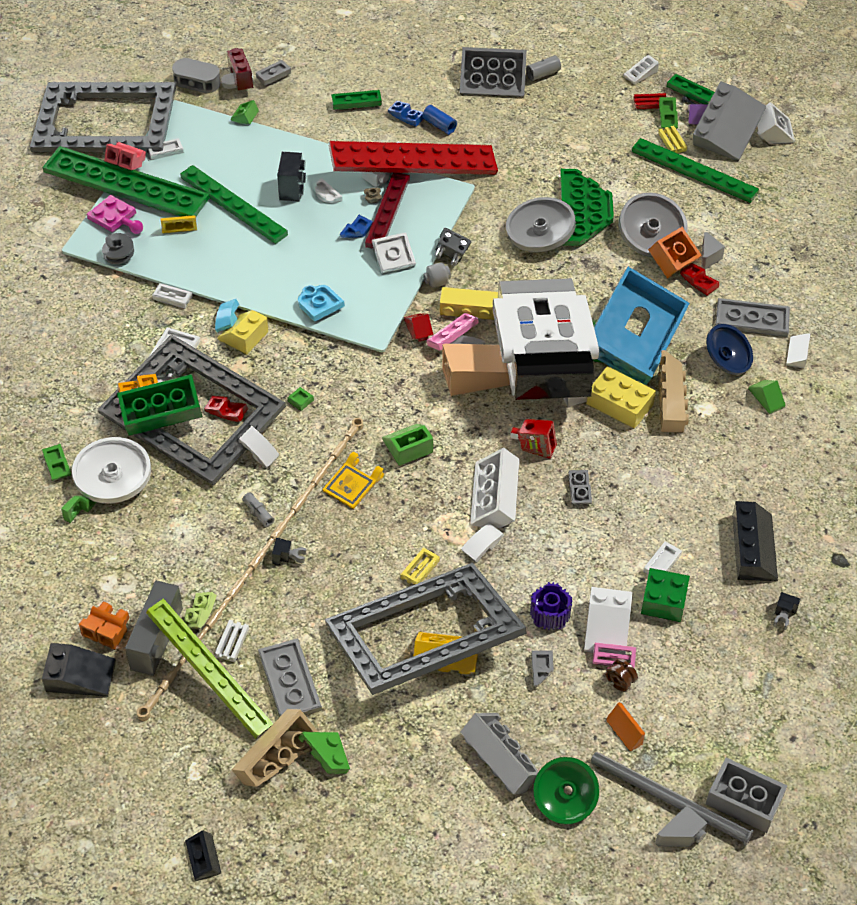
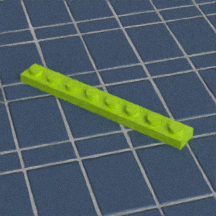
[146,598,273,739]

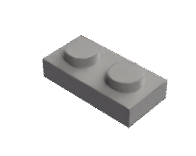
[255,60,291,86]

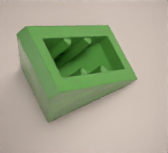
[748,380,786,414]

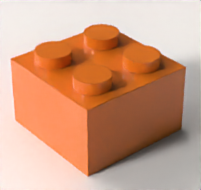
[648,227,702,279]

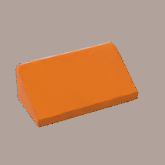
[606,702,645,751]

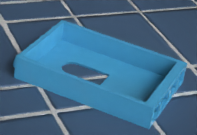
[594,266,690,385]

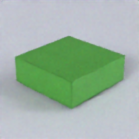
[287,387,314,411]

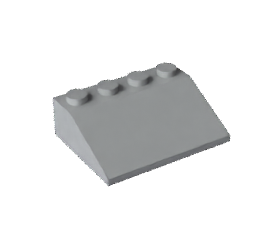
[460,47,527,97]
[693,81,766,161]

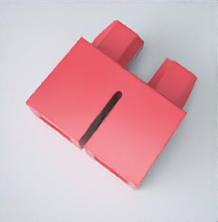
[104,142,146,170]

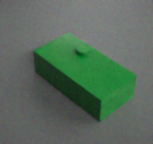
[117,374,203,436]

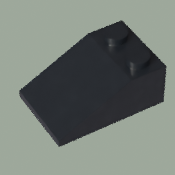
[42,643,116,697]

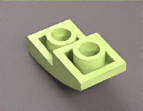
[184,592,217,629]

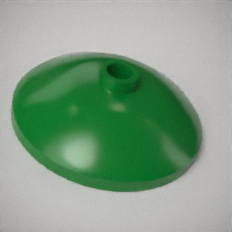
[533,757,600,824]

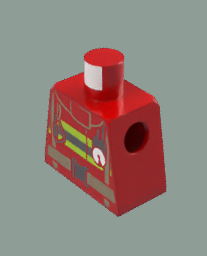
[511,419,557,459]

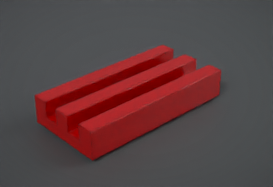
[633,93,666,109]

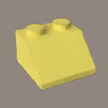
[217,310,268,355]

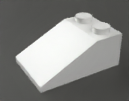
[584,587,632,655]

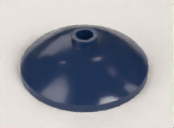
[706,324,753,375]

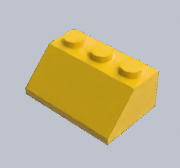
[413,632,478,675]

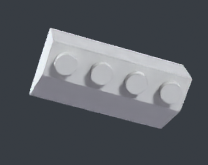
[470,448,519,528]

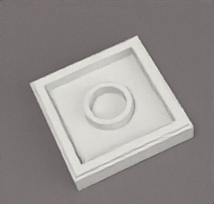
[372,232,416,274]

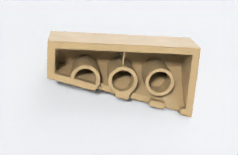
[658,350,689,433]
[231,709,318,787]

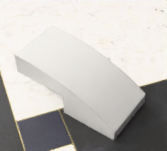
[238,426,279,469]
[461,523,504,563]

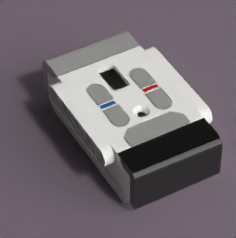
[492,278,599,400]

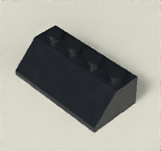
[732,501,778,581]

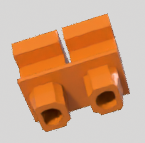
[79,601,129,650]

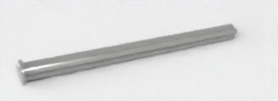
[591,752,754,846]

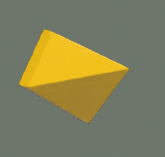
[160,216,197,233]

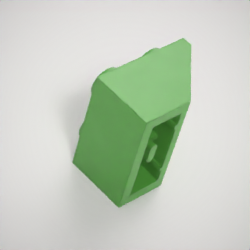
[382,424,433,466]

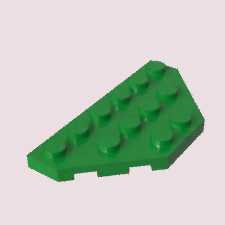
[560,168,614,246]

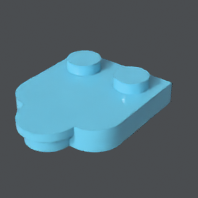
[298,285,345,322]

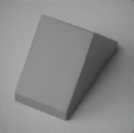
[701,232,725,269]

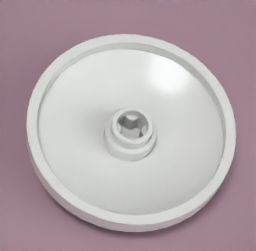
[72,437,151,503]

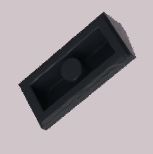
[185,830,221,881]

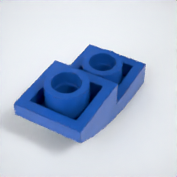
[388,101,423,127]

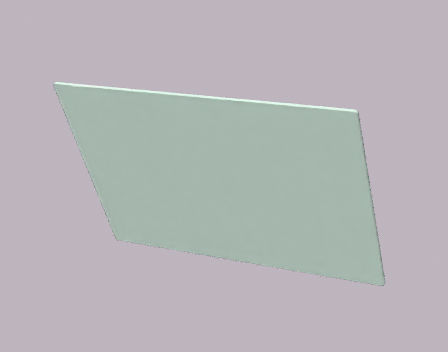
[62,100,475,352]

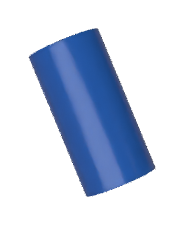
[422,105,457,135]

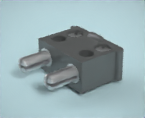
[435,228,472,266]

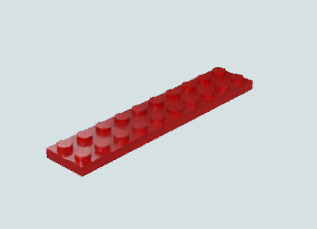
[328,141,498,175]

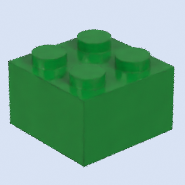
[641,568,690,622]

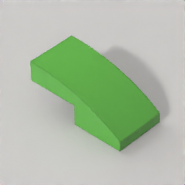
[659,97,678,128]
[42,444,71,481]

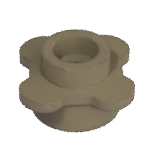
[364,187,382,204]

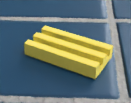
[658,126,687,153]
[400,547,440,585]

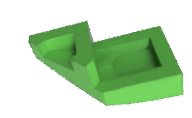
[61,496,97,523]

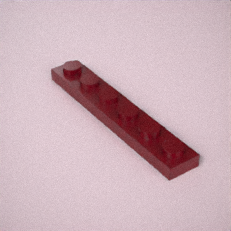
[365,173,410,249]

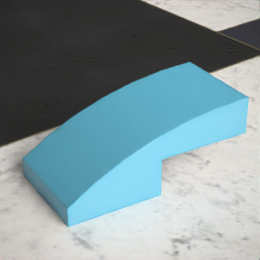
[215,299,239,333]

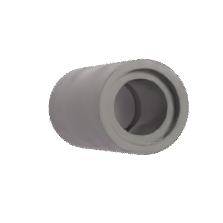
[526,55,561,81]

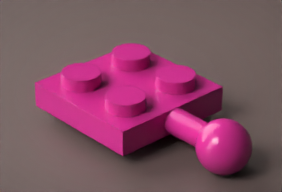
[87,195,143,234]

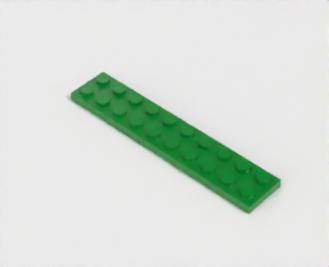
[42,146,209,217]

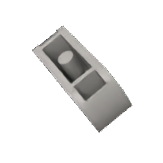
[172,58,221,93]

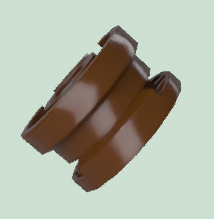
[605,658,638,692]

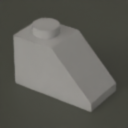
[655,806,707,847]

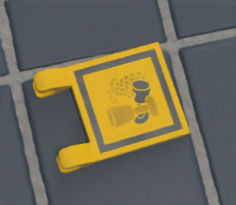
[322,452,384,509]

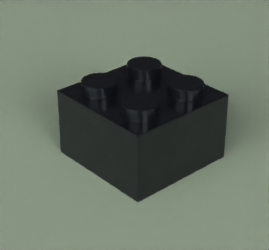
[277,151,306,202]

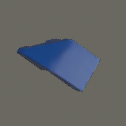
[340,214,373,238]

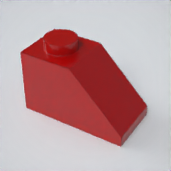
[404,313,434,342]

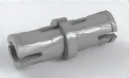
[242,492,274,527]

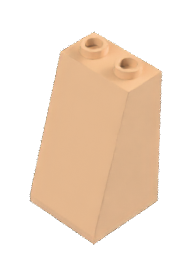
[442,344,510,396]

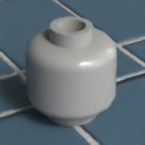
[423,263,451,288]

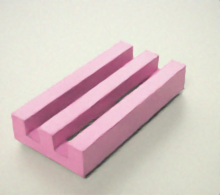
[592,643,636,667]

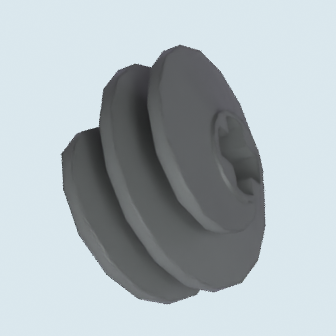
[102,233,134,264]

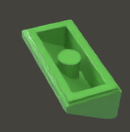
[231,100,259,124]

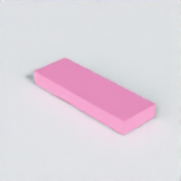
[427,313,479,351]

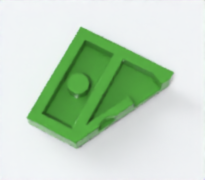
[299,732,350,774]

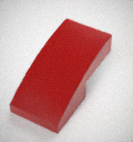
[680,263,719,296]
[204,395,248,422]

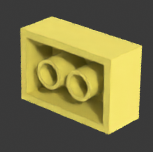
[586,366,656,429]

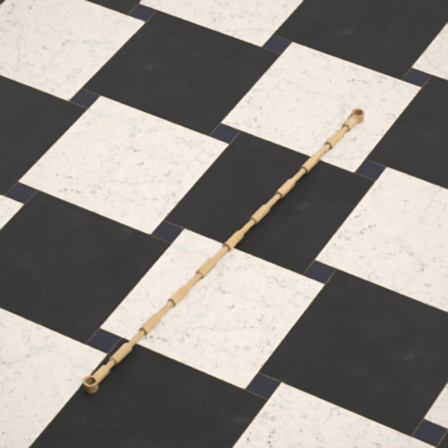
[137,418,363,721]

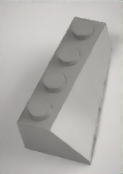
[460,713,538,794]

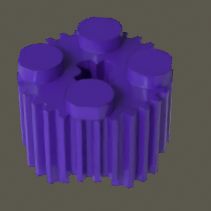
[530,582,572,630]

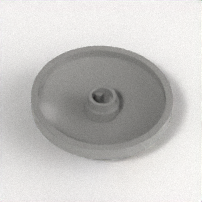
[618,193,688,257]
[506,197,576,252]

